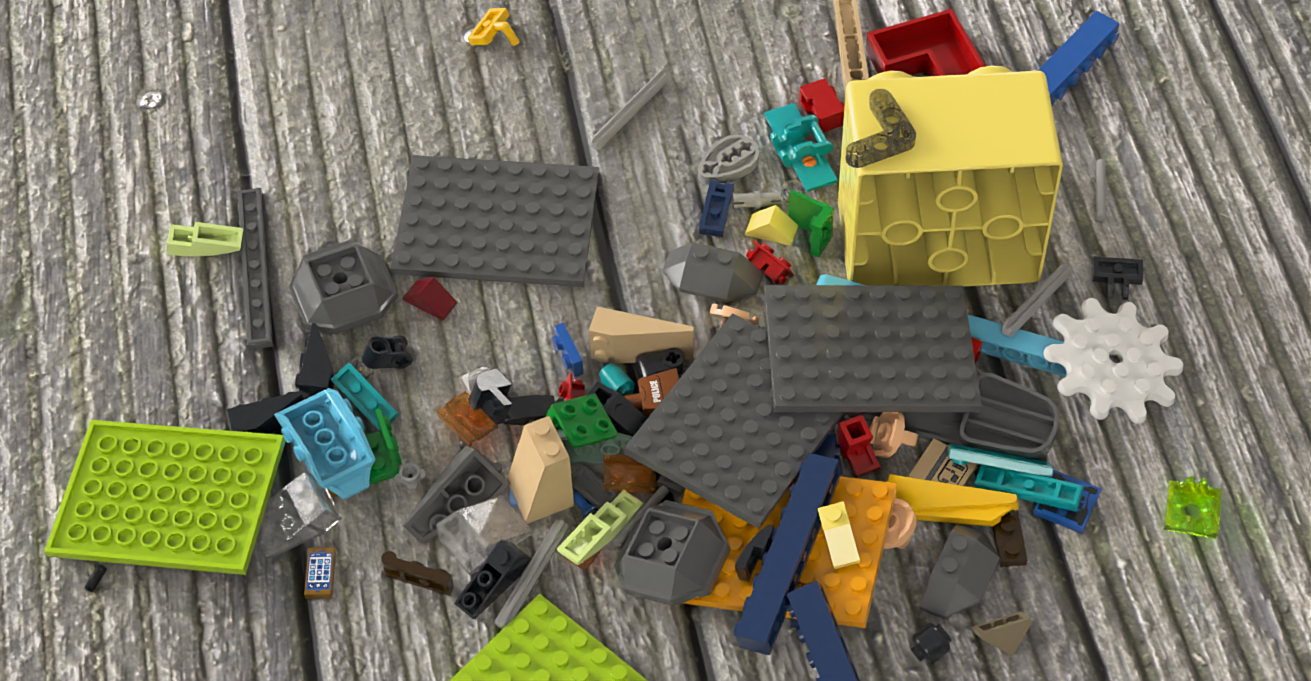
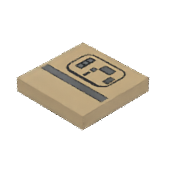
[908,438,978,486]

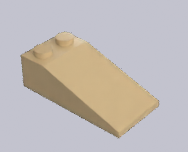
[589,307,695,364]

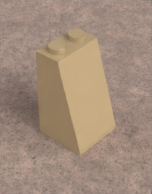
[507,416,574,524]

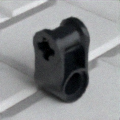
[362,335,413,369]
[636,348,686,379]

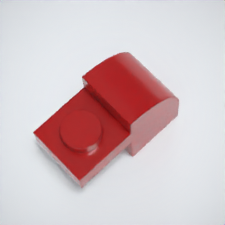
[836,414,881,478]

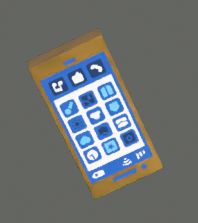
[304,548,336,599]

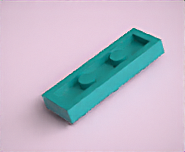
[331,362,400,430]

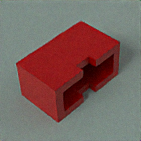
[799,78,845,133]

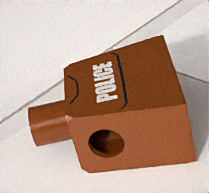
[625,368,679,418]

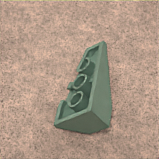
[557,428,639,464]

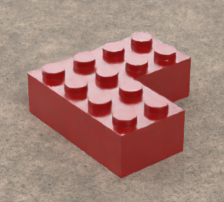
[866,8,986,76]

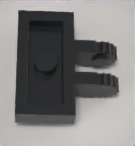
[1092,256,1143,300]

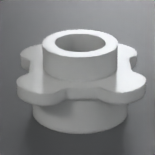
[395,463,426,490]

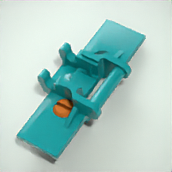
[764,103,838,192]

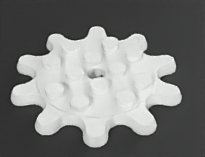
[1043,298,1183,424]

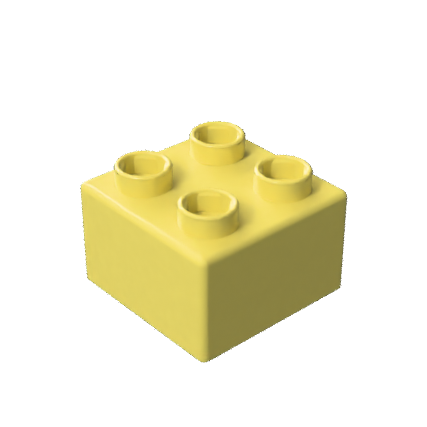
[838,65,1063,287]

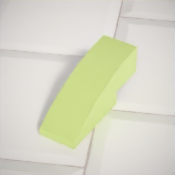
[167,222,243,256]

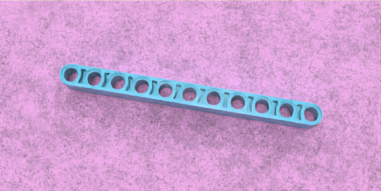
[816,274,1067,376]

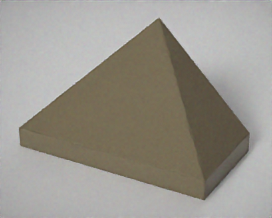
[972,611,1032,656]

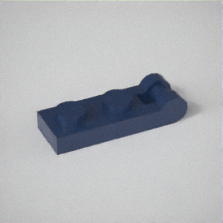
[699,179,735,237]

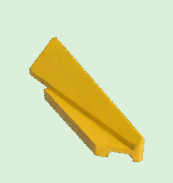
[888,474,1019,526]

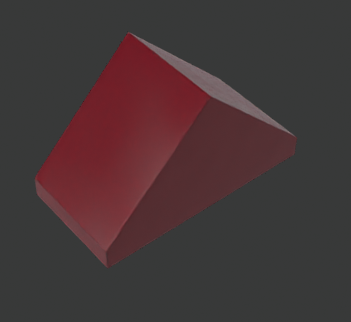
[403,277,457,321]

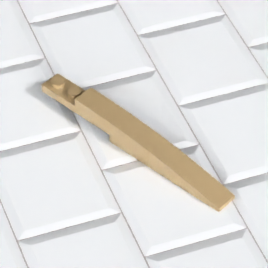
[833,0,869,95]

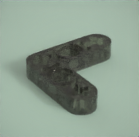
[845,89,916,168]

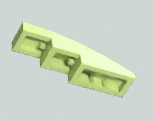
[557,490,644,565]

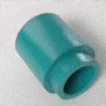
[599,363,635,398]

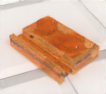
[437,391,498,447]
[603,454,656,494]

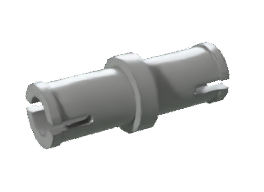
[732,190,781,210]

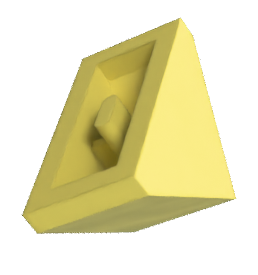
[745,205,798,246]

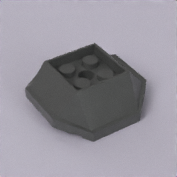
[289,240,398,334]
[614,500,731,606]

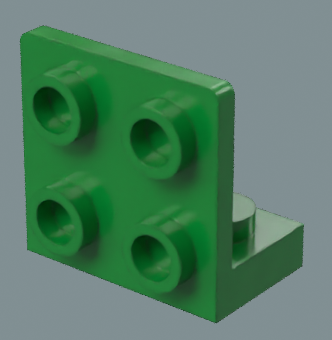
[788,190,834,258]
[545,393,618,449]
[365,408,402,485]

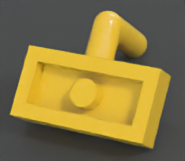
[467,8,520,46]

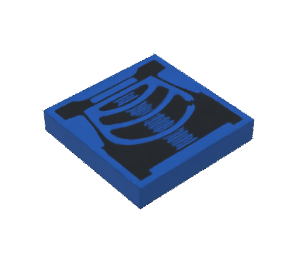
[1033,470,1102,534]

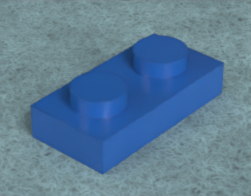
[552,323,584,378]

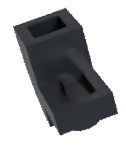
[468,369,512,425]

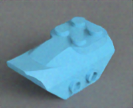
[274,388,376,500]

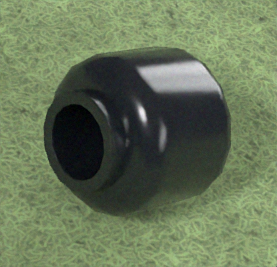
[910,623,952,664]

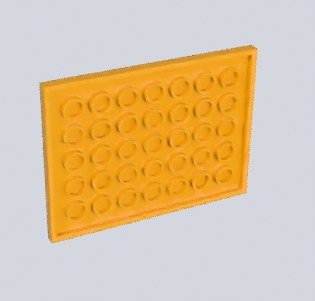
[682,476,897,628]

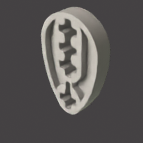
[698,135,759,185]

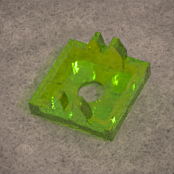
[1163,476,1222,539]

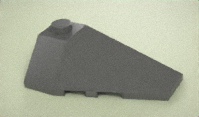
[402,446,510,543]

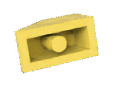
[818,501,860,569]

